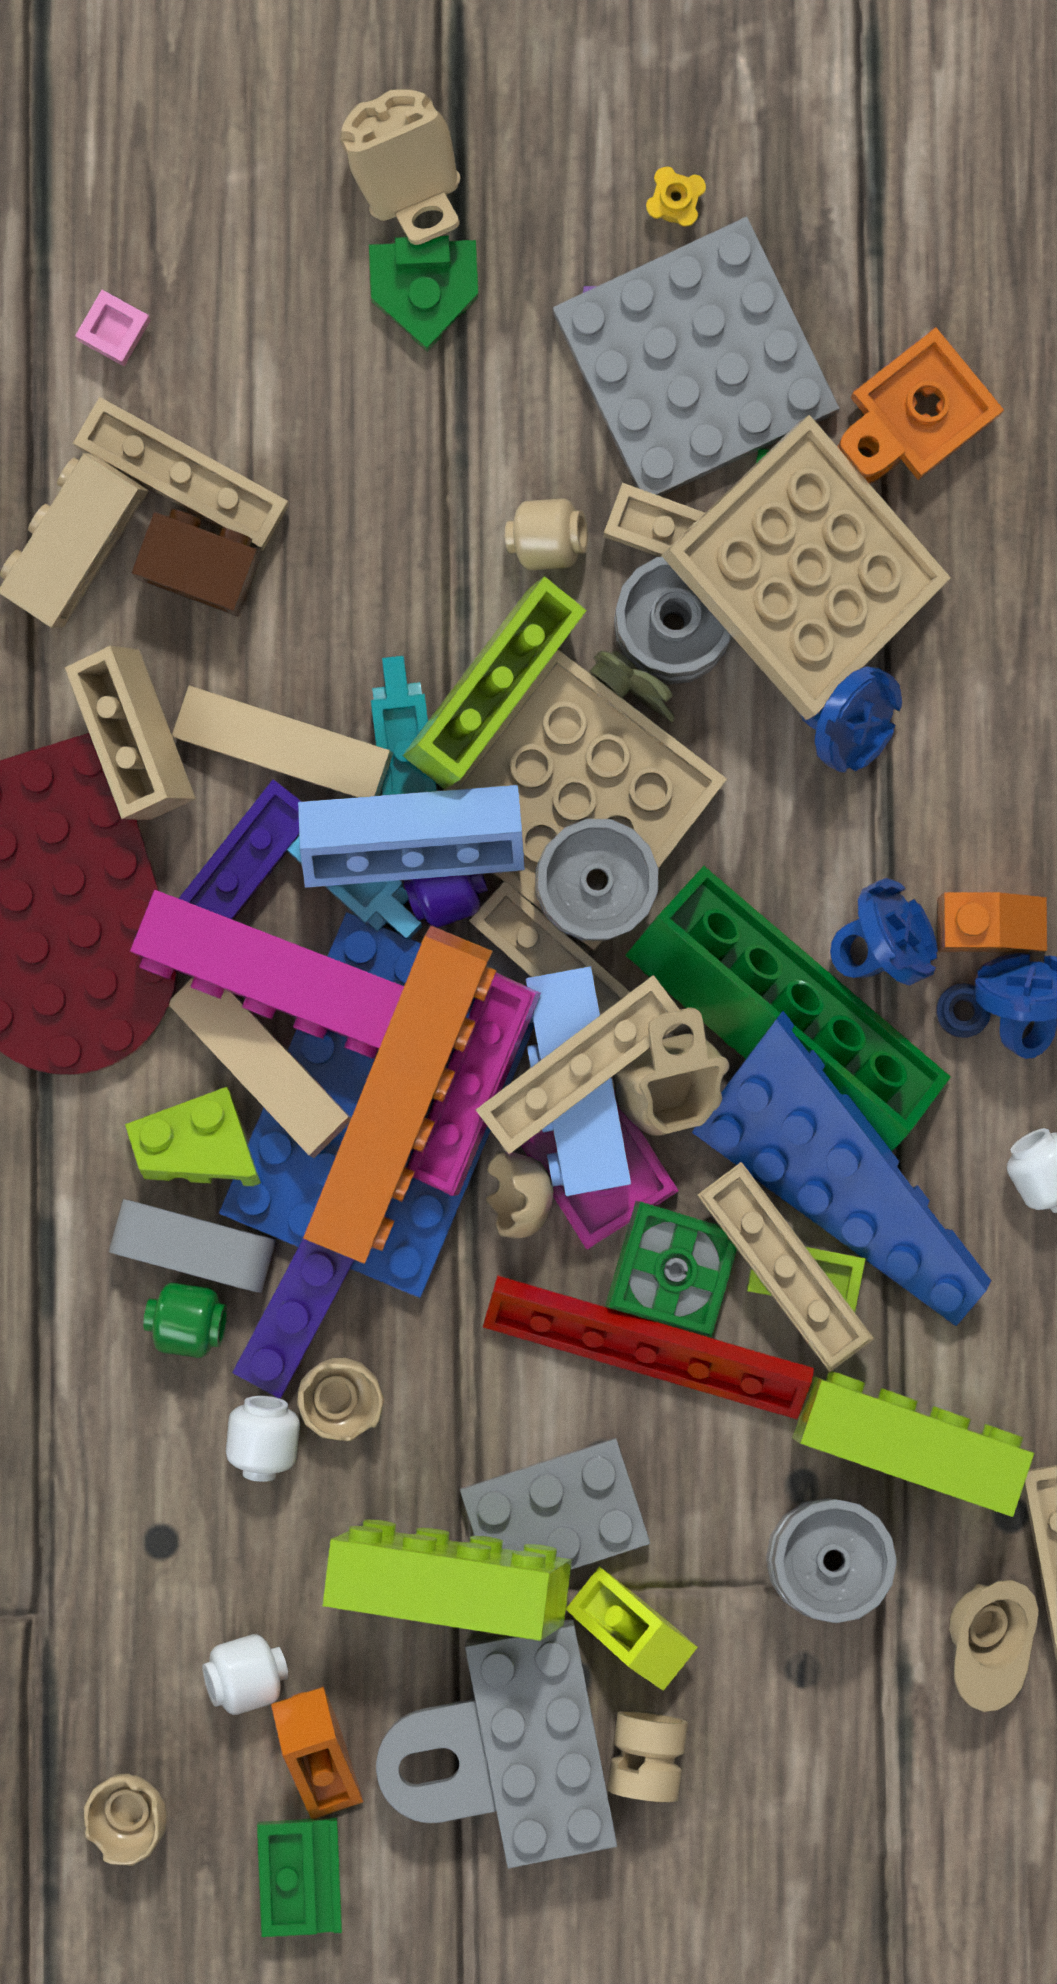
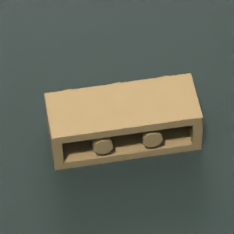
[0,453,149,628]
[65,646,196,820]

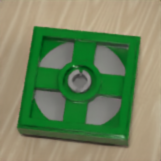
[605,1201,737,1338]

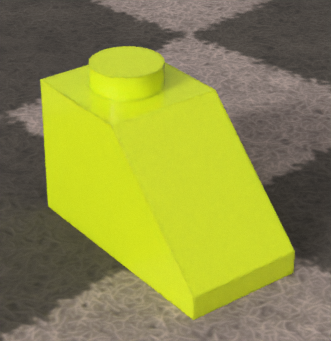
[566,1566,698,1691]

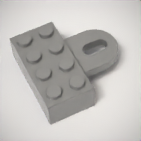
[376,1619,617,1868]

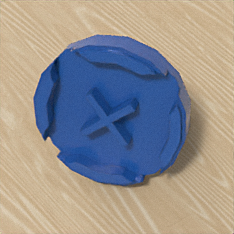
[799,666,902,773]
[830,878,938,986]
[975,953,1057,1059]

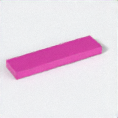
[407,973,541,1196]

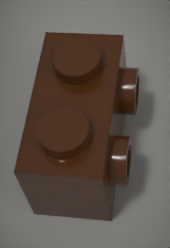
[131,509,261,617]

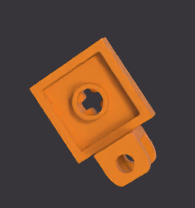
[837,327,1004,484]

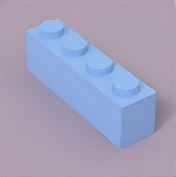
[298,785,525,888]
[526,966,631,1196]

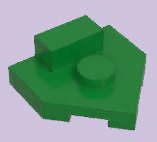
[369,235,479,352]

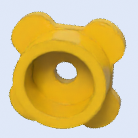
[646,167,706,227]

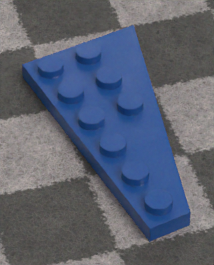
[692,1011,991,1326]

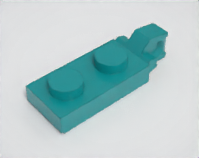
[371,655,437,796]

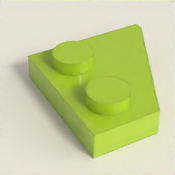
[125,1087,261,1186]

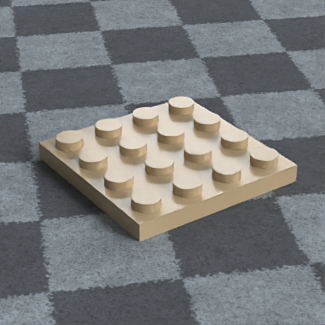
[661,415,951,720]
[443,650,727,952]

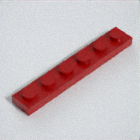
[482,1275,814,1420]

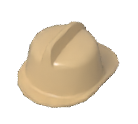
[949,1580,1039,1712]

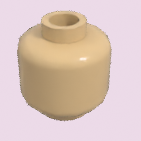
[505,498,588,570]

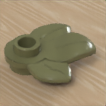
[589,650,675,723]

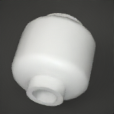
[1007,1128,1057,1213]
[226,1396,300,1482]
[203,1634,288,1715]

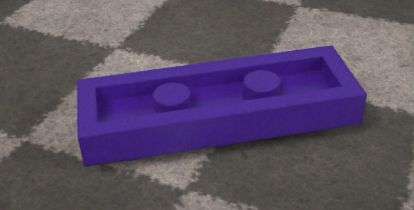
[178,779,302,920]
[232,1239,355,1399]

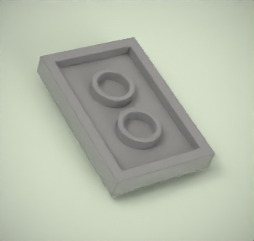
[460,1438,650,1570]

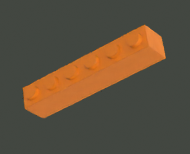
[303,926,497,1264]

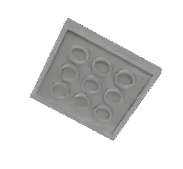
[553,216,840,496]

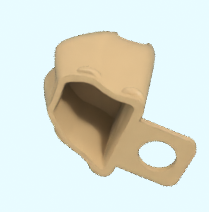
[340,89,460,245]
[612,1008,729,1136]

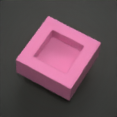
[75,290,151,366]

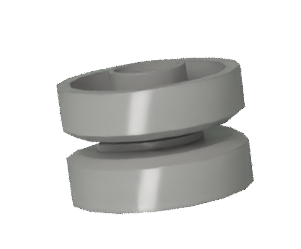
[614,557,731,685]
[535,819,658,941]
[766,1498,897,1623]

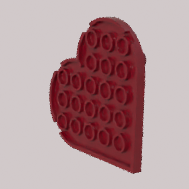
[0,733,178,1075]

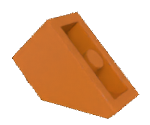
[937,892,1047,952]
[271,1687,363,1819]

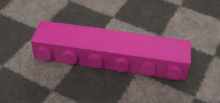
[130,890,404,1059]

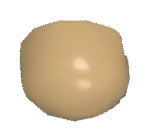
[486,1151,554,1239]
[297,1357,384,1441]
[84,1774,168,1866]

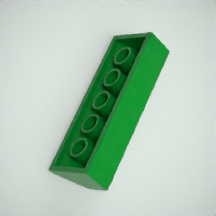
[625,865,951,1151]

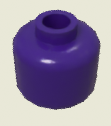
[403,874,488,928]

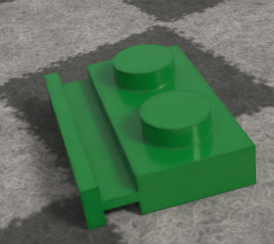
[257,1818,342,1937]

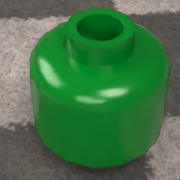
[143,1283,227,1358]

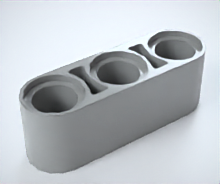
[108,1199,276,1293]

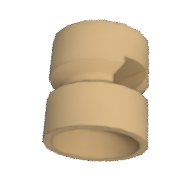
[607,1711,688,1802]

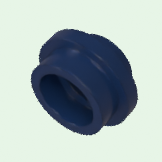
[936,983,991,1038]

